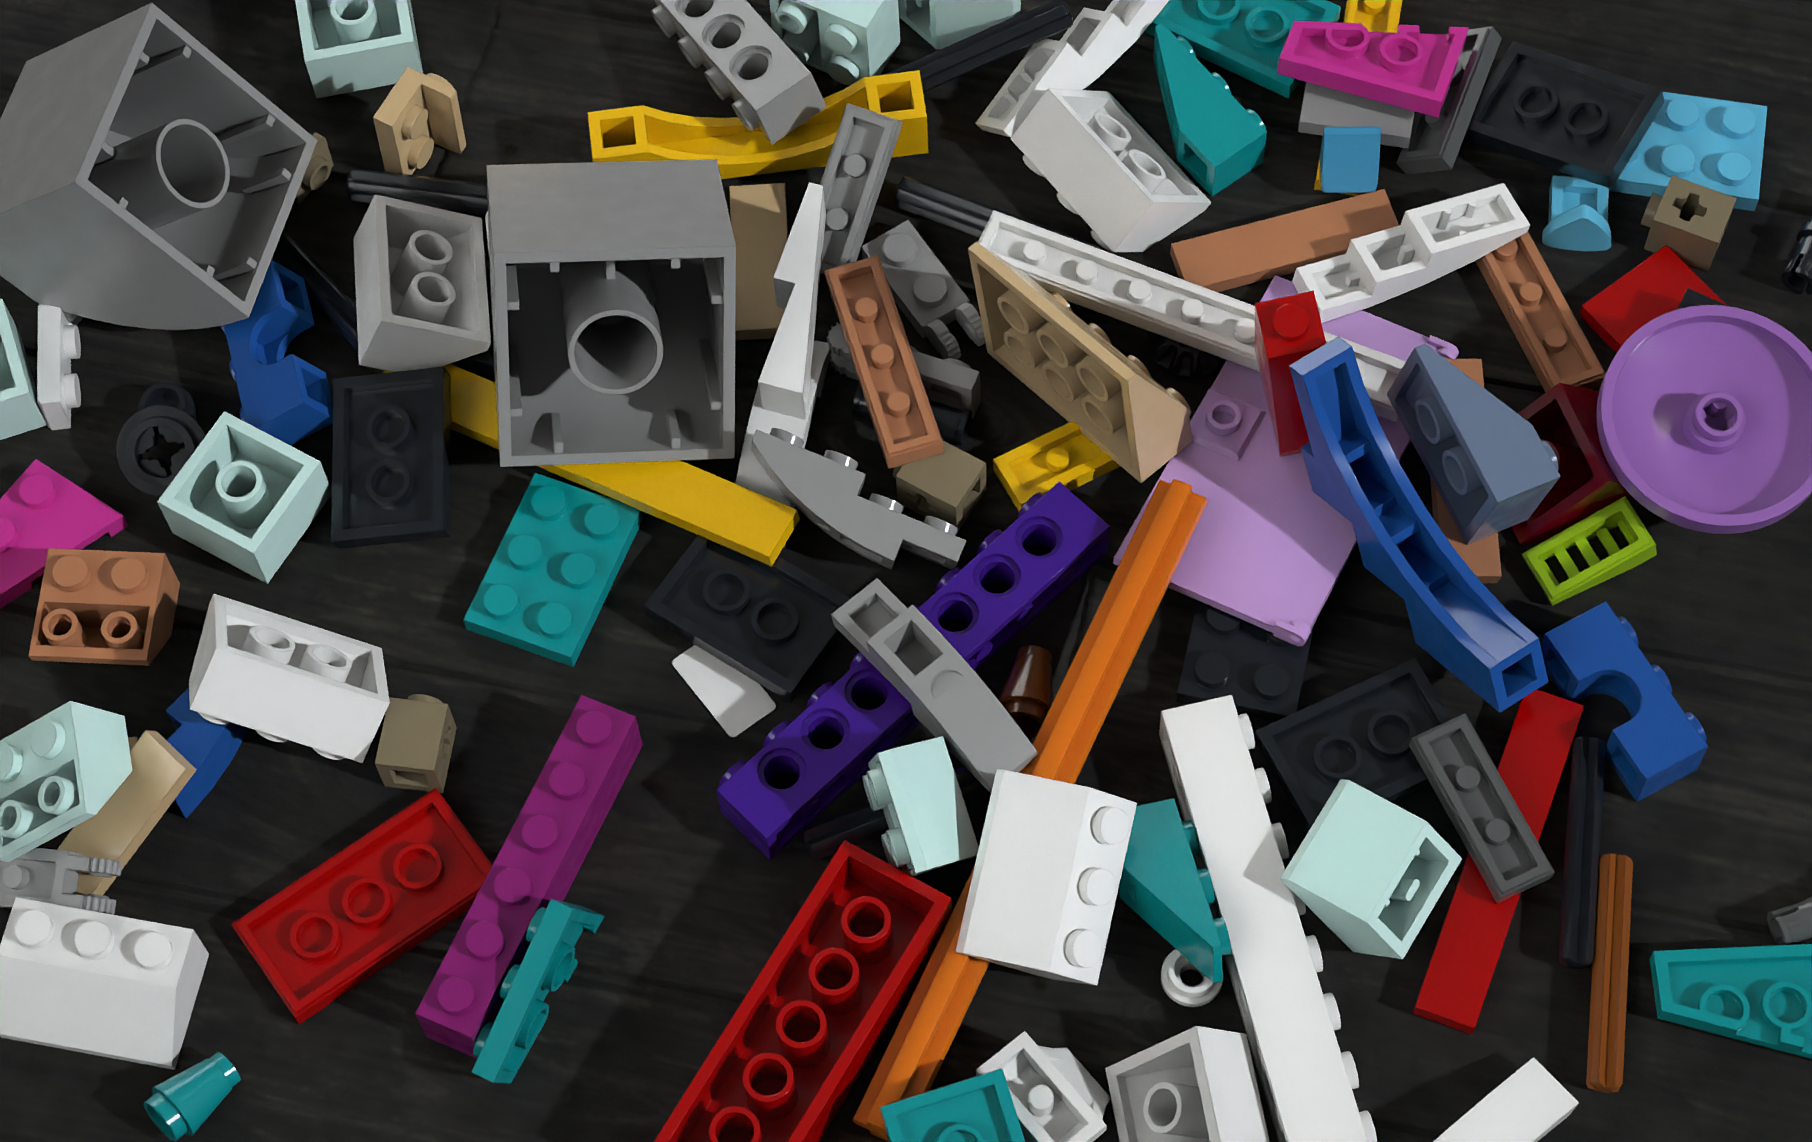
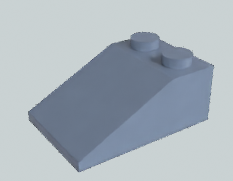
[1387,343,1561,545]

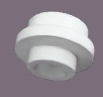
[1161,949,1223,1007]

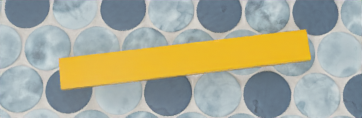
[384,364,800,566]

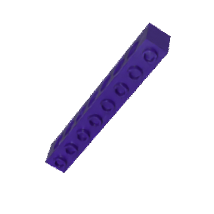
[716,482,1110,861]

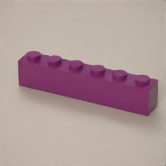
[415,695,643,1059]

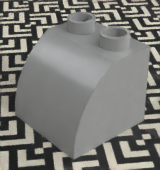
[0,3,318,330]
[486,159,736,467]

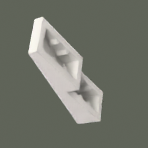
[758,182,826,420]

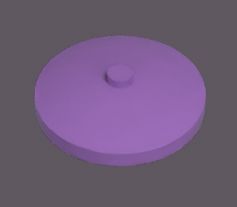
[1596,305,1812,534]

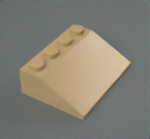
[968,241,1192,483]

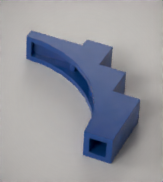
[1289,336,1549,713]

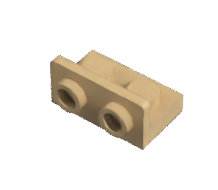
[373,67,466,175]

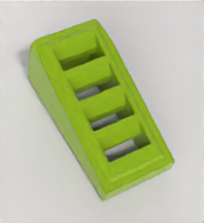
[1522,496,1657,606]

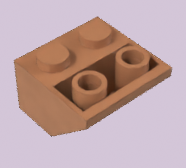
[28,548,180,666]

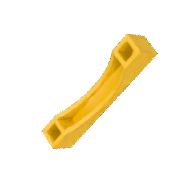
[588,70,928,179]

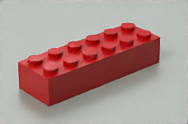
[654,840,952,1142]

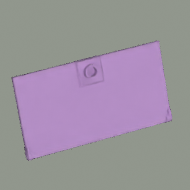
[1113,275,1459,646]

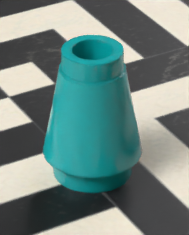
[143,1052,241,1142]

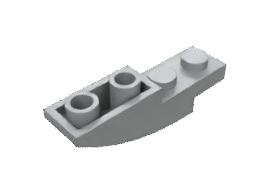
[752,428,966,569]
[831,578,1038,793]

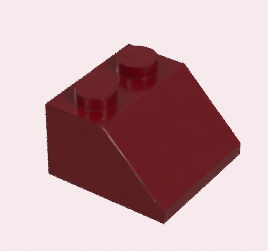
[1511,383,1633,545]

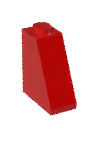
[1255,290,1326,457]

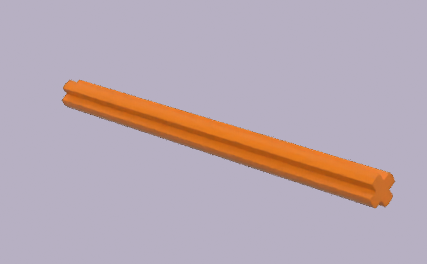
[853,479,1207,1142]

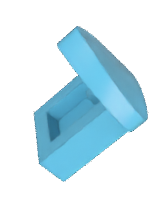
[1542,175,1611,251]

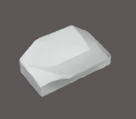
[976,1031,1111,1142]

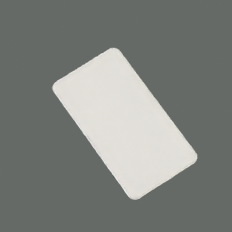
[672,645,776,737]

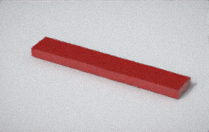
[1413,690,1584,1035]

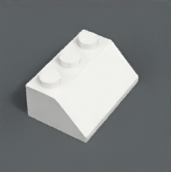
[1010,88,1212,253]
[353,194,491,372]
[189,594,390,763]
[955,769,1137,986]
[0,897,209,1070]
[1105,1026,1270,1142]

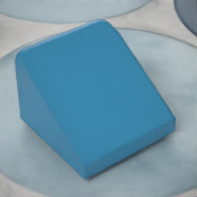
[1319,126,1381,193]

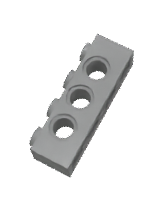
[651,0,827,145]

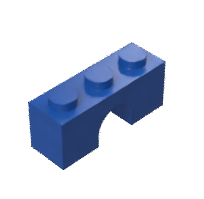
[221,259,333,446]
[1541,601,1708,802]

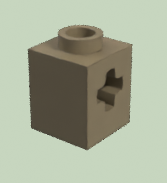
[1641,175,1737,272]
[893,440,986,534]
[375,694,457,793]

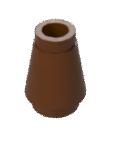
[998,645,1053,738]

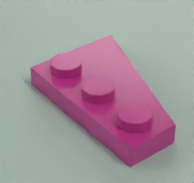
[1277,21,1469,118]
[0,459,129,609]

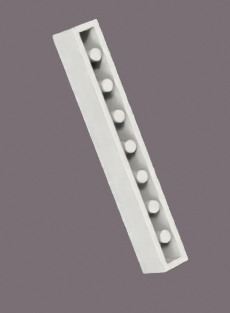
[1159,695,1377,1142]

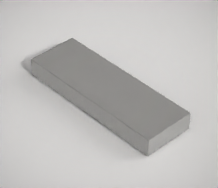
[820,103,903,274]

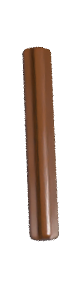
[1586,853,1633,1093]

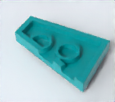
[472,899,605,1083]
[1649,944,1812,1059]

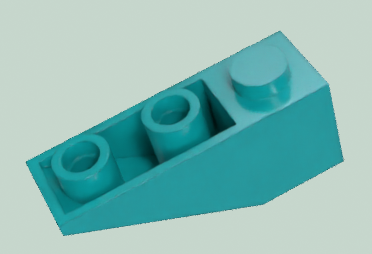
[1153,22,1267,197]
[1118,798,1231,983]

